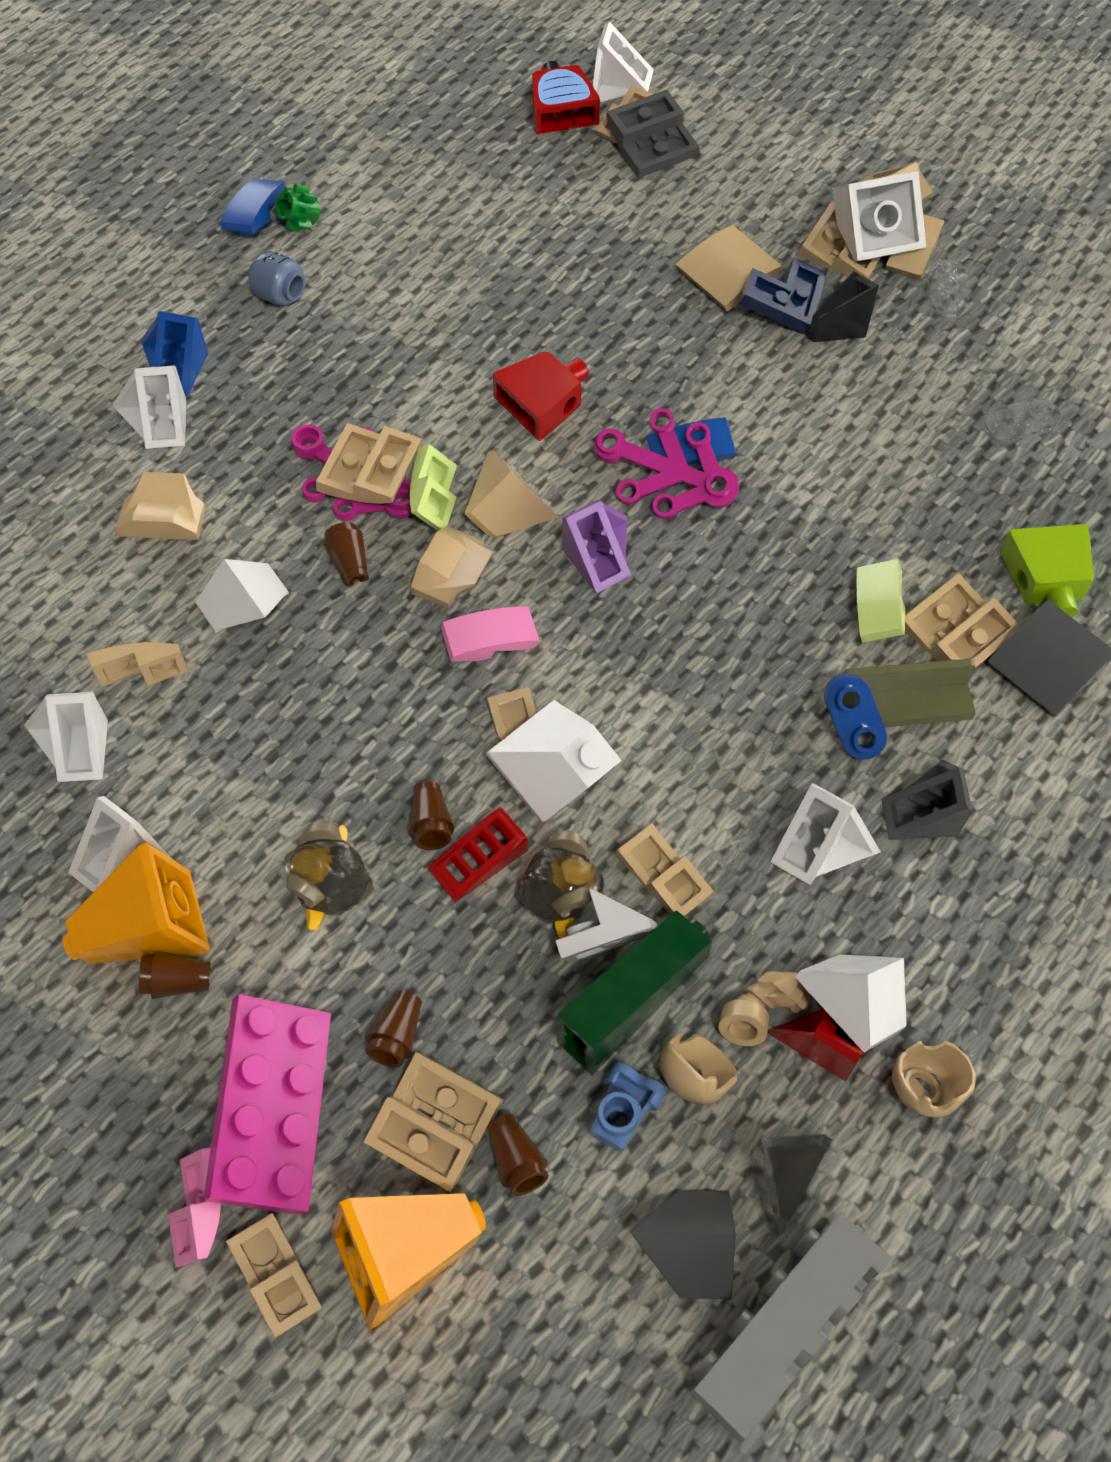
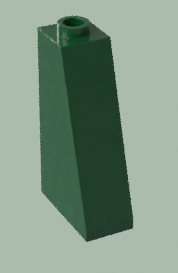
[557,910,712,1076]

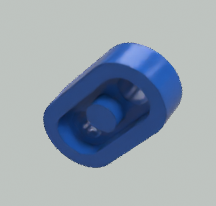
[824,673,887,760]

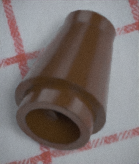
[323,522,369,586]
[409,781,454,850]
[139,951,211,999]
[366,990,422,1067]
[487,1114,549,1196]

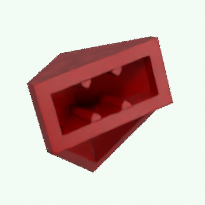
[768,1008,863,1082]

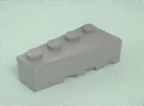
[691,1212,893,1443]

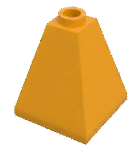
[63,842,211,964]
[331,1193,486,1330]

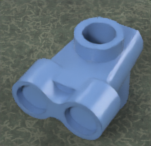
[589,1061,667,1152]

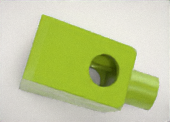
[1000,524,1094,618]

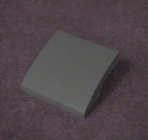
[606,89,700,178]
[987,600,1111,717]

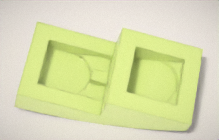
[410,444,457,531]
[857,559,905,643]

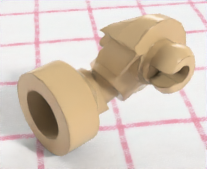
[718,972,810,1046]

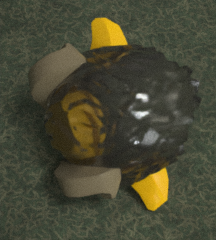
[284,821,375,930]
[513,830,605,939]

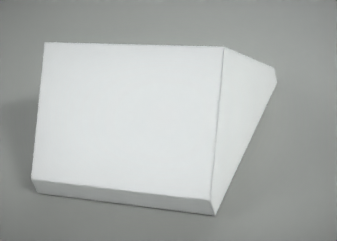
[795,954,906,1052]

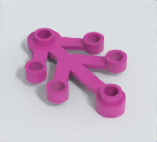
[594,408,739,520]
[291,425,414,521]

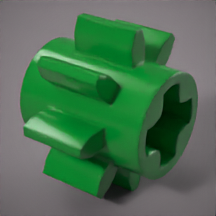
[275,183,320,232]

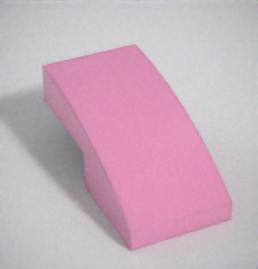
[441,606,539,662]
[168,1148,222,1268]

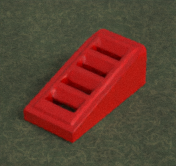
[428,807,528,903]

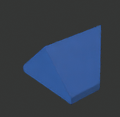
[140,311,208,396]

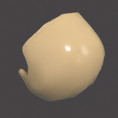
[659,1033,738,1104]
[892,1041,976,1118]

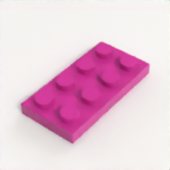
[203,994,331,1214]

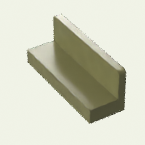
[842,659,976,727]

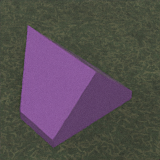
[562,500,631,594]

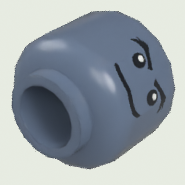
[248,251,306,307]

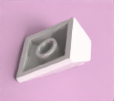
[832,171,926,261]
[486,700,622,823]

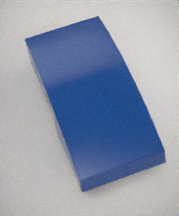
[220,178,285,236]
[646,417,737,474]

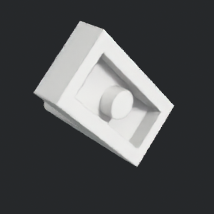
[556,889,658,962]

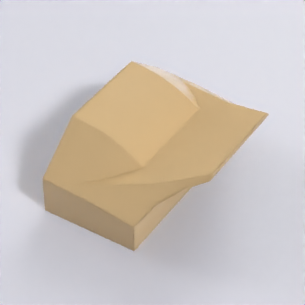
[116,472,206,540]
[411,526,494,608]

